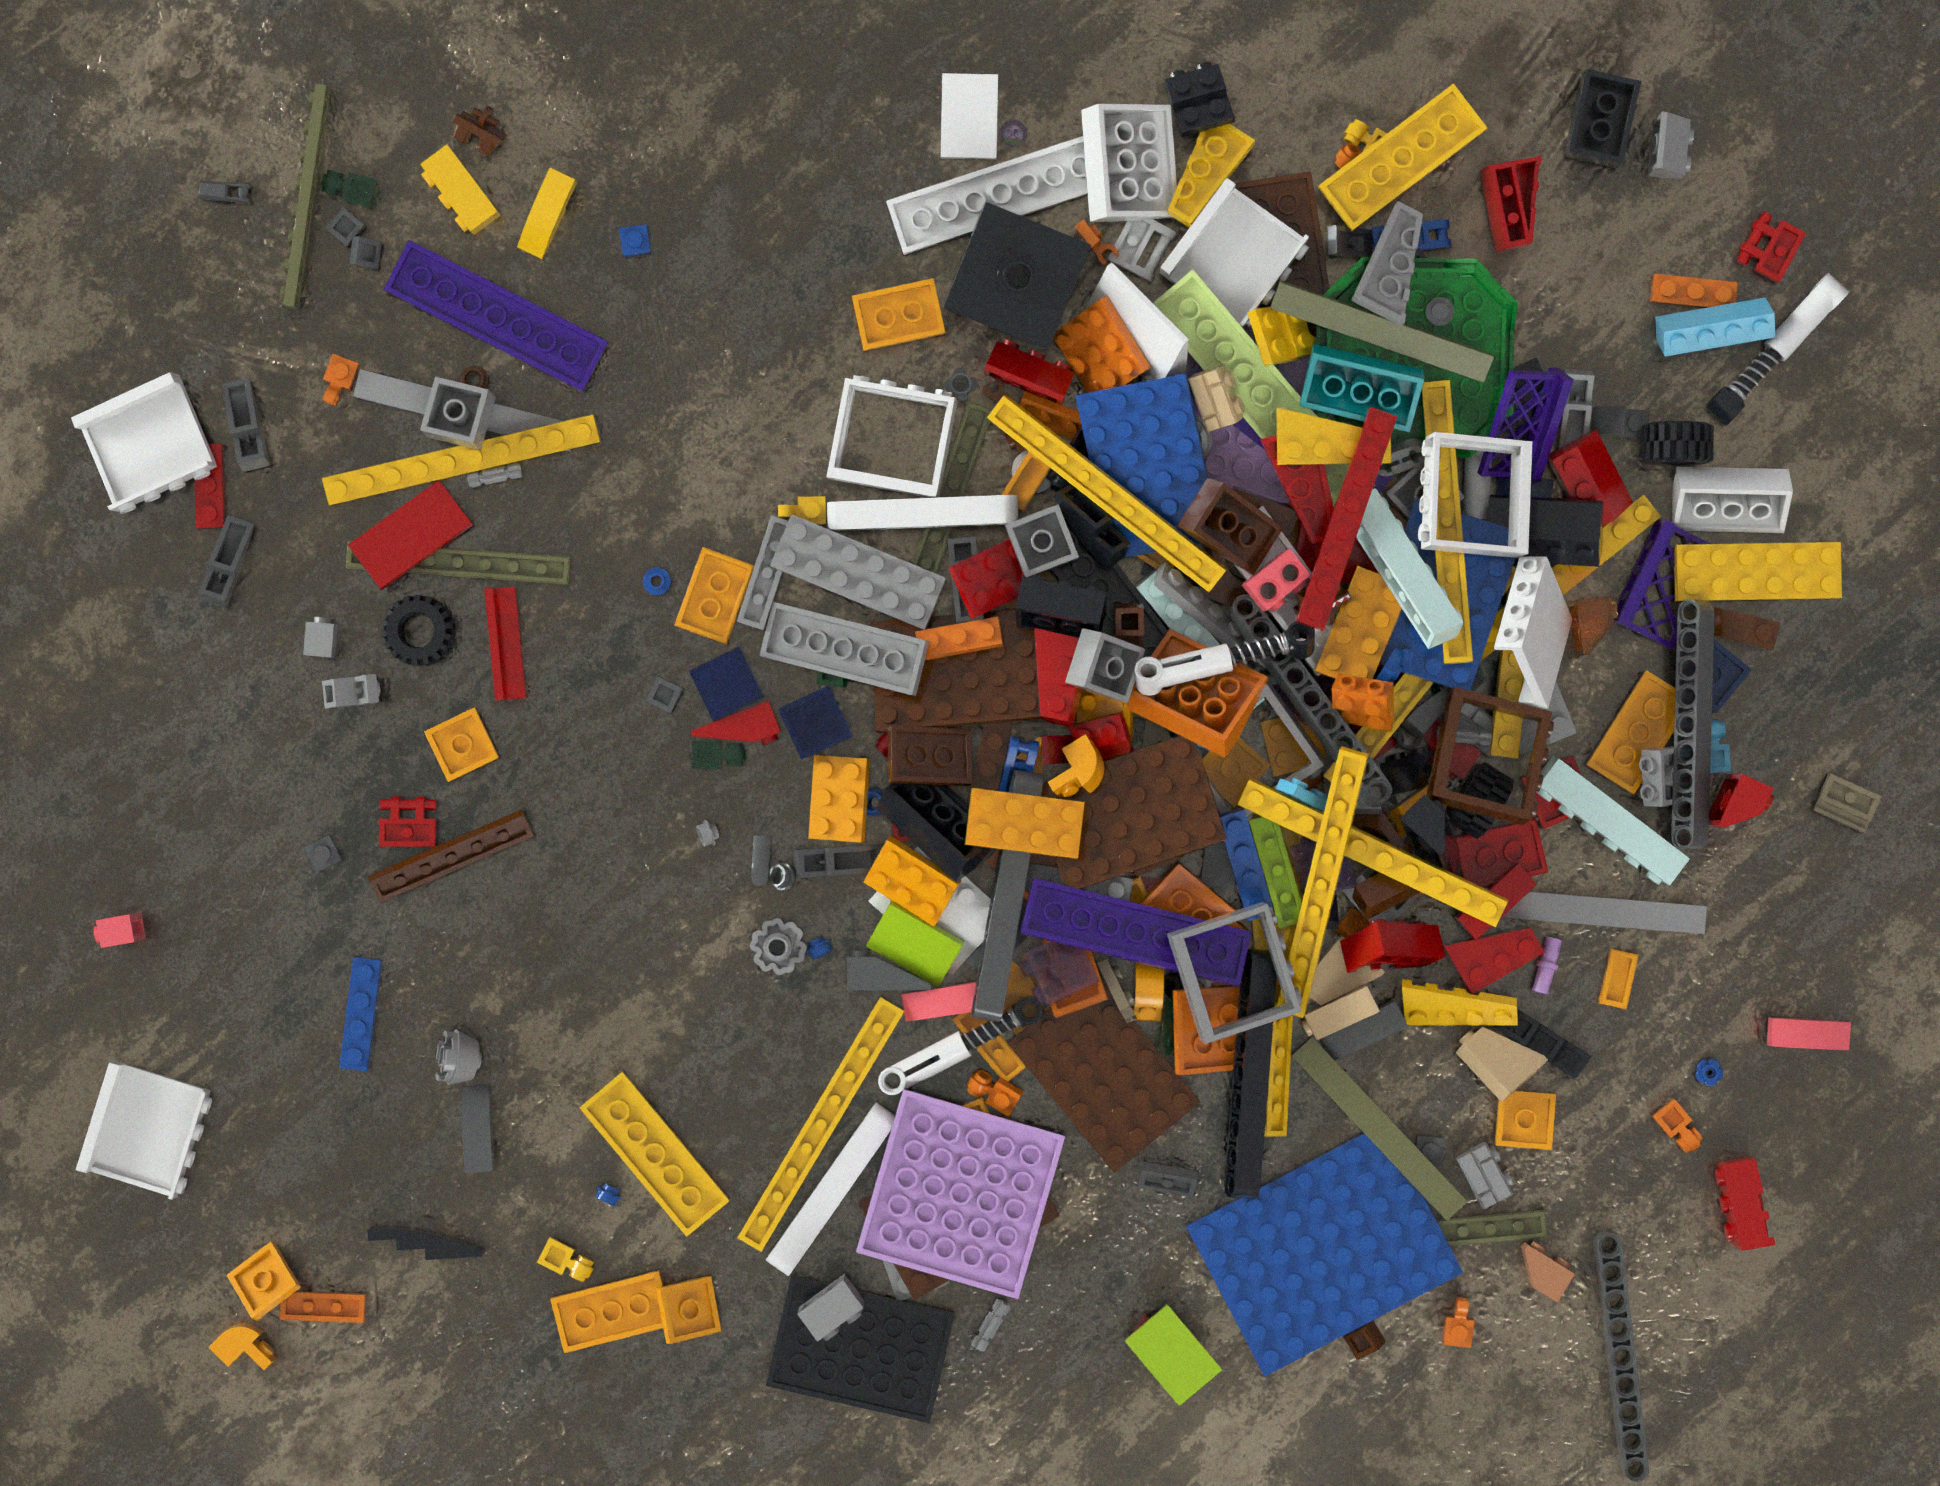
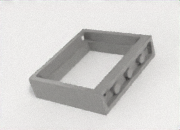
[1207,679,1325,821]
[1167,902,1302,1044]

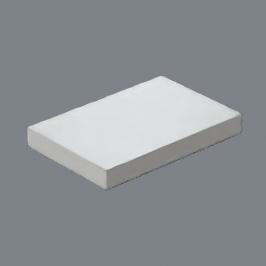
[941,73,998,160]

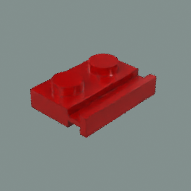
[1069,712,1134,760]

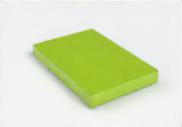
[866,900,965,987]
[1125,1304,1222,1406]

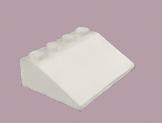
[1081,104,1177,222]
[1086,262,1189,381]
[869,847,991,976]

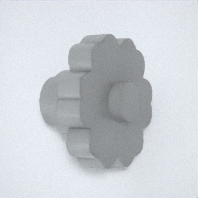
[750,918,807,975]

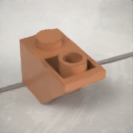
[1521,1241,1575,1303]

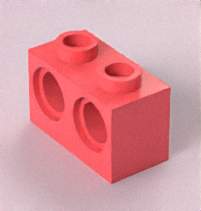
[1242,548,1311,612]
[94,912,146,948]

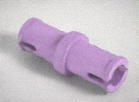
[1531,936,1563,995]

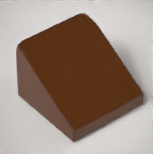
[1343,1320,1385,1360]

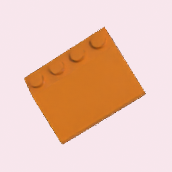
[1127,629,1268,758]

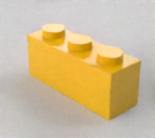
[420,144,500,235]

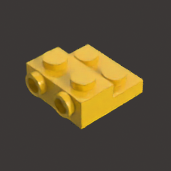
[1247,307,1316,366]

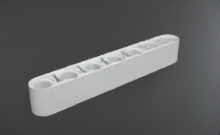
[827,495,1019,531]
[766,1102,895,1276]

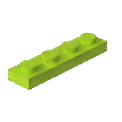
[1248,817,1302,929]

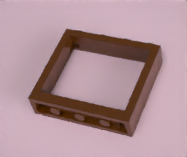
[1426,687,1554,825]

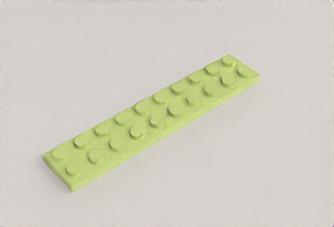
[1153,269,1375,508]

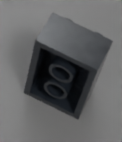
[1563,69,1641,169]
[1015,575,1106,638]

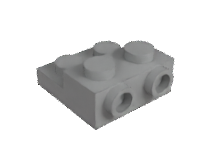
[1639,746,1692,807]

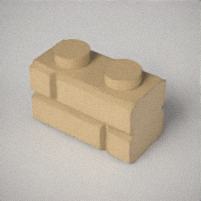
[1188,364,1245,432]

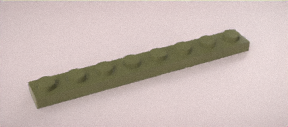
[280,84,331,310]

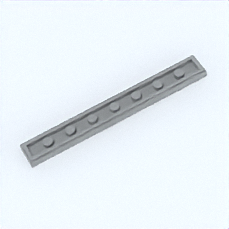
[353,369,571,452]
[1485,888,1707,934]

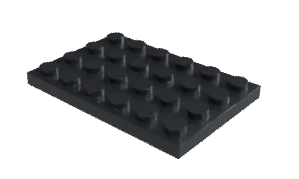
[766,1275,955,1424]

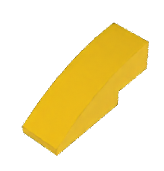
[517,168,577,260]

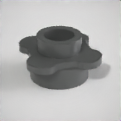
[944,368,978,401]

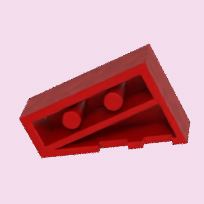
[1479,156,1542,253]
[1034,628,1082,728]
[1715,1156,1775,1251]

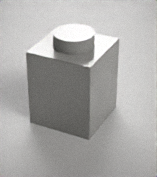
[303,617,339,658]

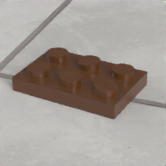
[887,725,973,786]

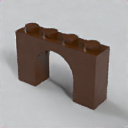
[1191,485,1298,614]
[1315,806,1420,920]

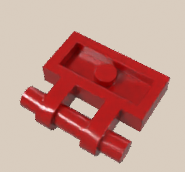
[1737,211,1806,283]
[379,796,437,847]

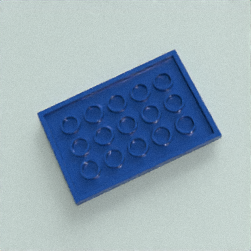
[1075,373,1209,558]
[1380,498,1515,691]

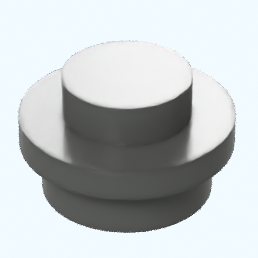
[1425,297,1454,326]
[769,862,795,891]

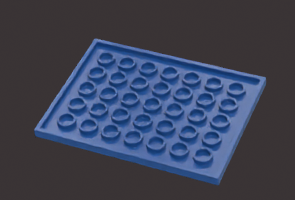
[1186,1133,1463,1377]

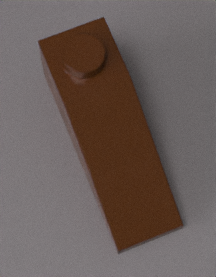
[1695,607,1780,651]

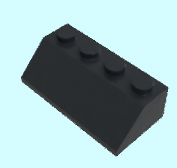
[1487,494,1603,567]
[876,783,992,883]
[1400,794,1459,876]

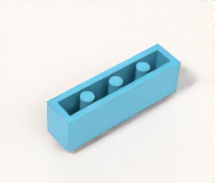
[1655,297,1775,357]

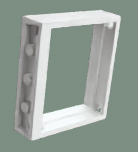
[827,375,958,498]
[1418,432,1532,558]

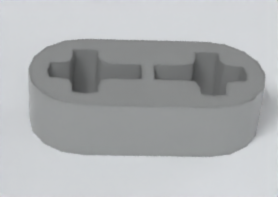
[1378,438,1425,476]

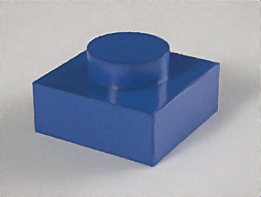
[619,224,651,257]

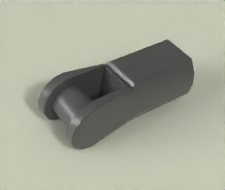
[199,180,252,203]
[751,835,771,886]

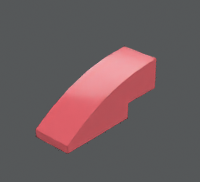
[901,982,976,1021]
[1767,1017,1851,1050]

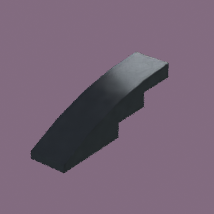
[1491,993,1592,1080]
[367,1226,485,1260]

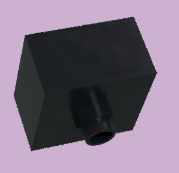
[942,202,1091,350]

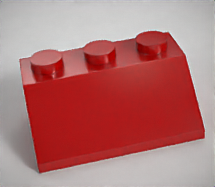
[984,339,1075,405]
[1548,429,1633,526]
[1709,774,1774,828]

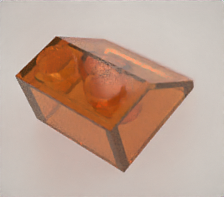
[1569,596,1618,657]

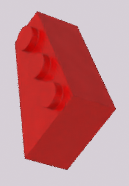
[1340,919,1446,973]
[1443,927,1545,995]

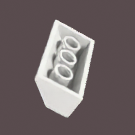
[1672,466,1793,533]

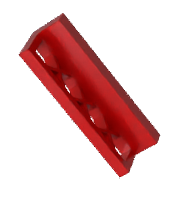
[484,587,527,701]

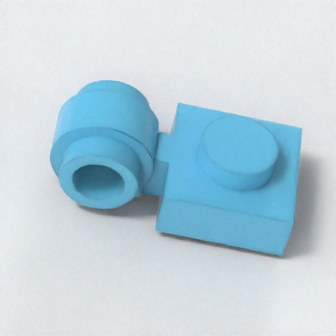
[1710,719,1731,773]

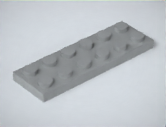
[770,514,947,630]
[759,602,930,696]

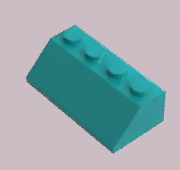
[1299,344,1424,432]

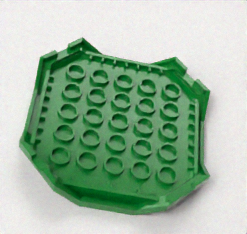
[1315,257,1518,458]

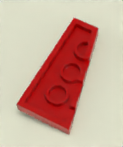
[1260,435,1334,544]

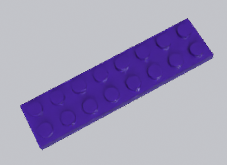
[383,240,609,392]
[1020,878,1251,987]

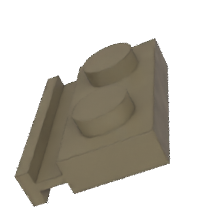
[1812,773,1882,833]
[1097,959,1137,1024]

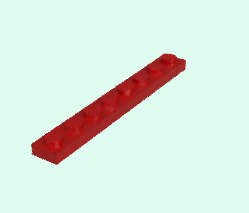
[1295,407,1397,631]

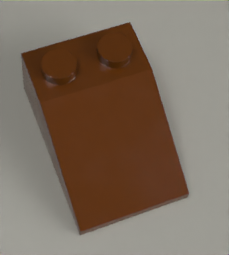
[1177,478,1283,576]

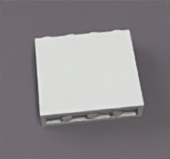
[1159,178,1309,329]
[71,372,218,514]
[1494,556,1572,709]
[76,1060,212,1200]

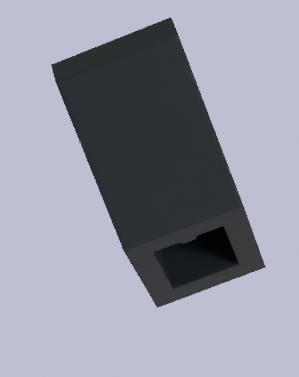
[1379,746,1436,795]

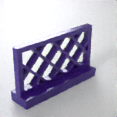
[1477,367,1574,482]
[1609,519,1711,649]

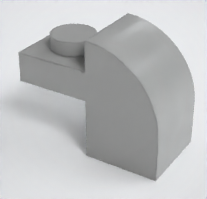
[322,674,380,709]

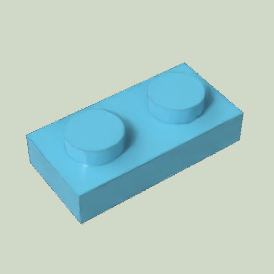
[1275,778,1327,812]

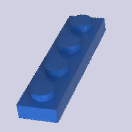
[1220,807,1275,921]
[339,957,383,1072]

